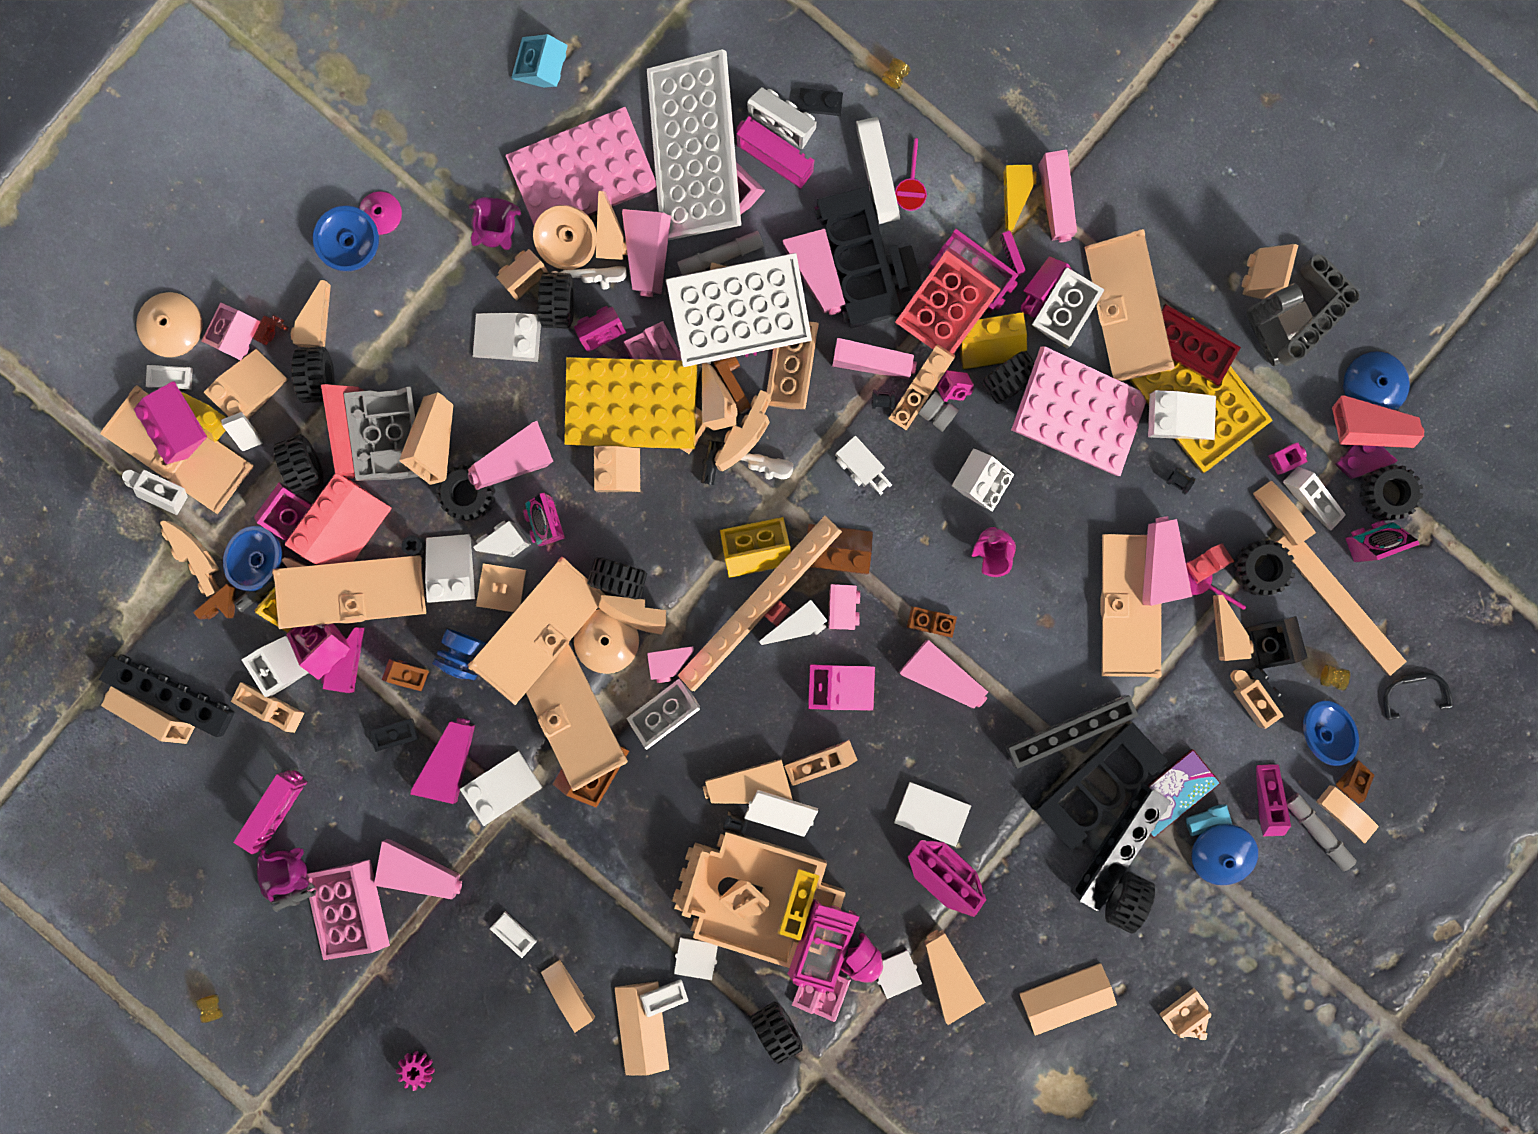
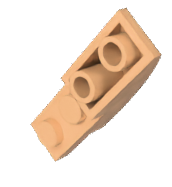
[889,344,955,430]
[715,390,771,471]
[160,521,220,597]

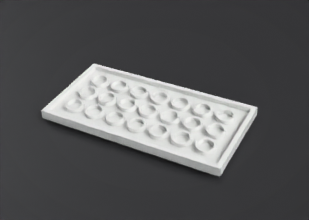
[647,49,741,240]

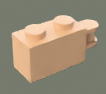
[1230,670,1283,729]

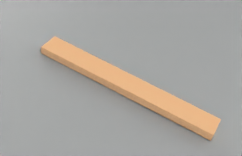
[1275,534,1407,676]

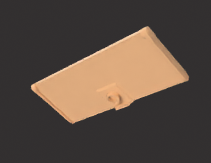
[1085,229,1175,382]
[100,385,254,514]
[1100,534,1161,678]
[272,555,426,629]
[467,557,605,705]
[526,643,628,791]

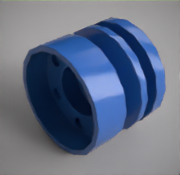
[432,629,487,680]

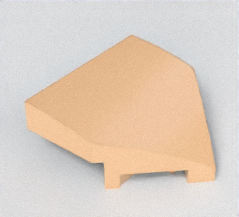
[1159,988,1211,1040]

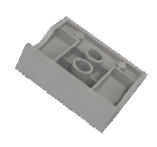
[344,387,419,481]

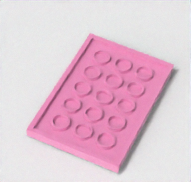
[506,107,657,226]
[1011,347,1146,476]

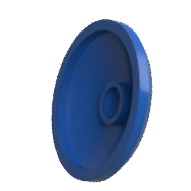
[313,206,379,272]
[1343,351,1410,411]
[223,526,282,591]
[1303,701,1359,766]
[1191,824,1258,885]

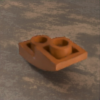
[907,606,957,638]

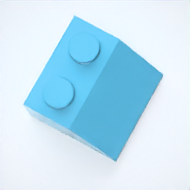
[511,34,568,88]

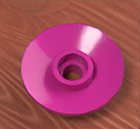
[359,191,402,235]

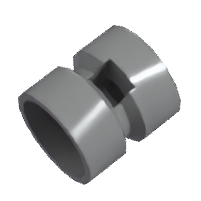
[918,391,959,432]

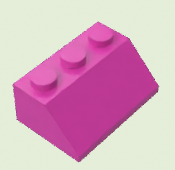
[134,381,207,465]

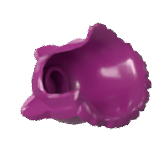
[469,197,521,250]
[257,848,309,902]

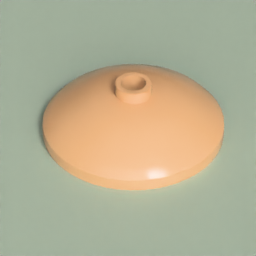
[533,205,597,270]
[136,292,203,357]
[574,609,639,674]

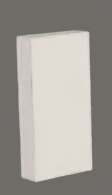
[146,365,193,390]
[221,412,263,451]
[490,911,538,958]
[639,980,688,1017]

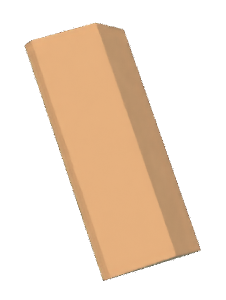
[767,322,819,409]
[1019,963,1117,1035]
[615,981,669,1075]

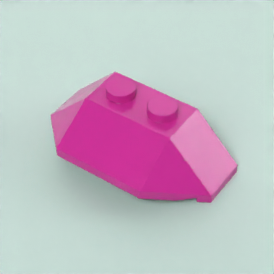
[908,840,986,917]

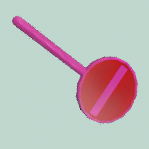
[895,138,927,211]

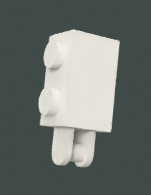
[835,436,892,496]
[122,470,188,515]

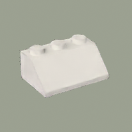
[747,87,817,149]
[1032,268,1104,349]
[626,679,700,750]

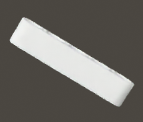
[856,117,900,224]

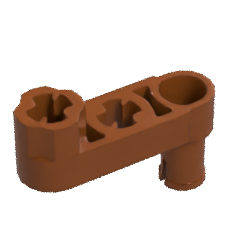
[713,357,752,415]

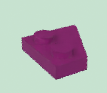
[1335,445,1398,479]

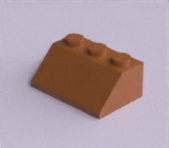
[807,524,873,575]
[553,745,629,808]

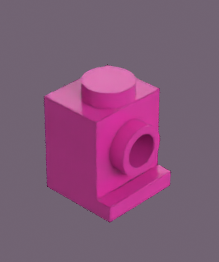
[936,370,974,402]
[1268,442,1308,475]

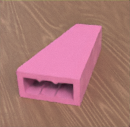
[1038,150,1077,242]
[622,209,671,297]
[783,229,845,315]
[832,338,917,380]
[468,421,553,490]
[1142,516,1192,606]
[898,640,988,708]
[374,839,462,899]

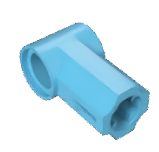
[1185,804,1233,836]

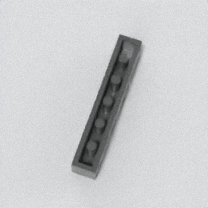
[1005,695,1139,769]

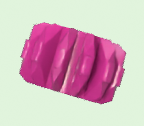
[396,1051,435,1091]

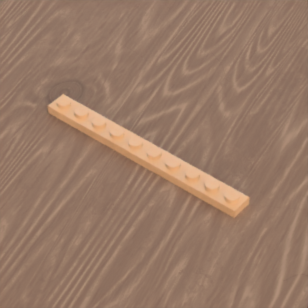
[678,516,842,692]

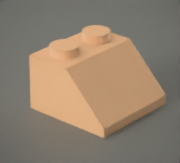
[496,249,549,301]
[594,446,640,492]

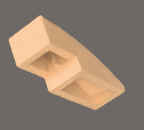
[1253,481,1316,546]
[598,595,666,635]
[231,682,304,733]
[1316,785,1379,843]
[541,960,595,1032]

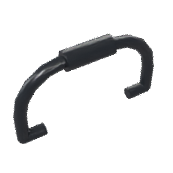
[1383,672,1453,720]

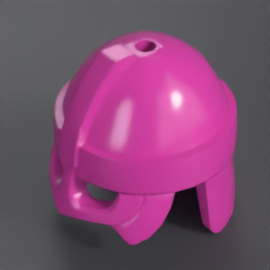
[972,527,1016,577]
[840,933,883,983]

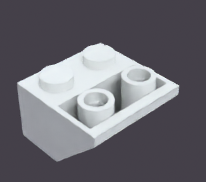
[952,449,1014,511]
[473,521,531,557]
[242,636,309,697]

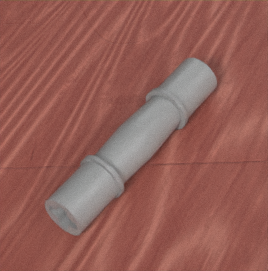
[677,231,764,275]
[1286,793,1357,871]

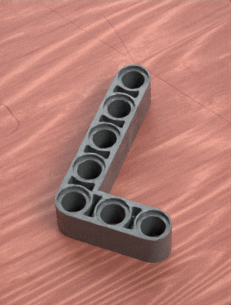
[1278,254,1360,366]
[1246,283,1303,366]

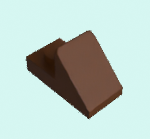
[193,584,236,620]
[382,659,429,691]
[1336,760,1374,804]

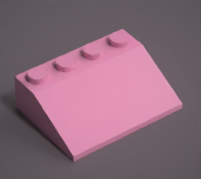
[306,860,390,960]

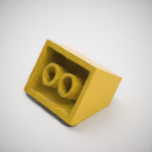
[959,312,1027,370]
[720,517,791,578]

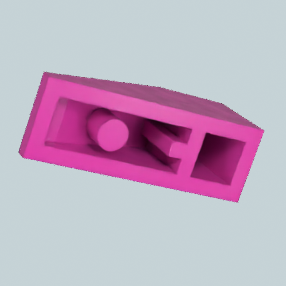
[321,627,364,693]
[1256,764,1291,836]

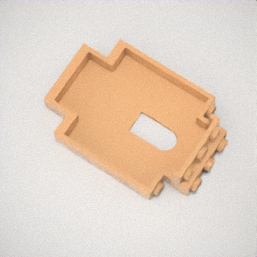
[672,830,846,968]

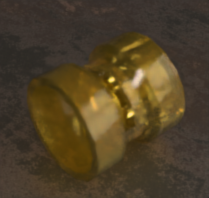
[882,58,911,89]
[1320,664,1350,691]
[196,994,223,1023]

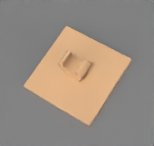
[476,564,526,612]

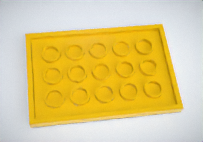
[1130,317,1273,474]
[565,357,697,449]

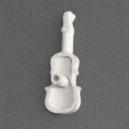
[551,266,627,289]
[720,447,794,479]

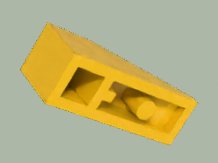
[1003,165,1036,232]
[180,391,226,443]
[777,869,820,941]

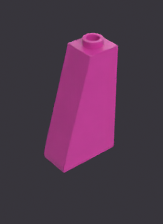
[411,718,475,804]

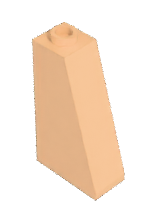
[399,392,453,485]
[101,686,195,744]
[703,759,793,804]
[924,930,986,1025]

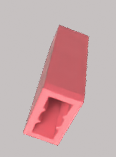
[1332,396,1424,448]

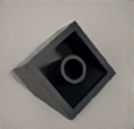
[1245,616,1308,670]

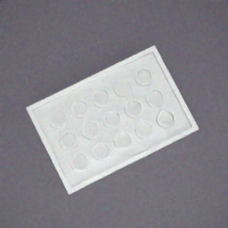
[665,253,812,367]

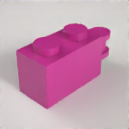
[1021,256,1073,318]

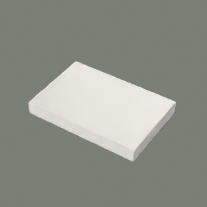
[894,782,971,847]

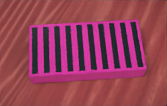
[1000,230,1025,277]

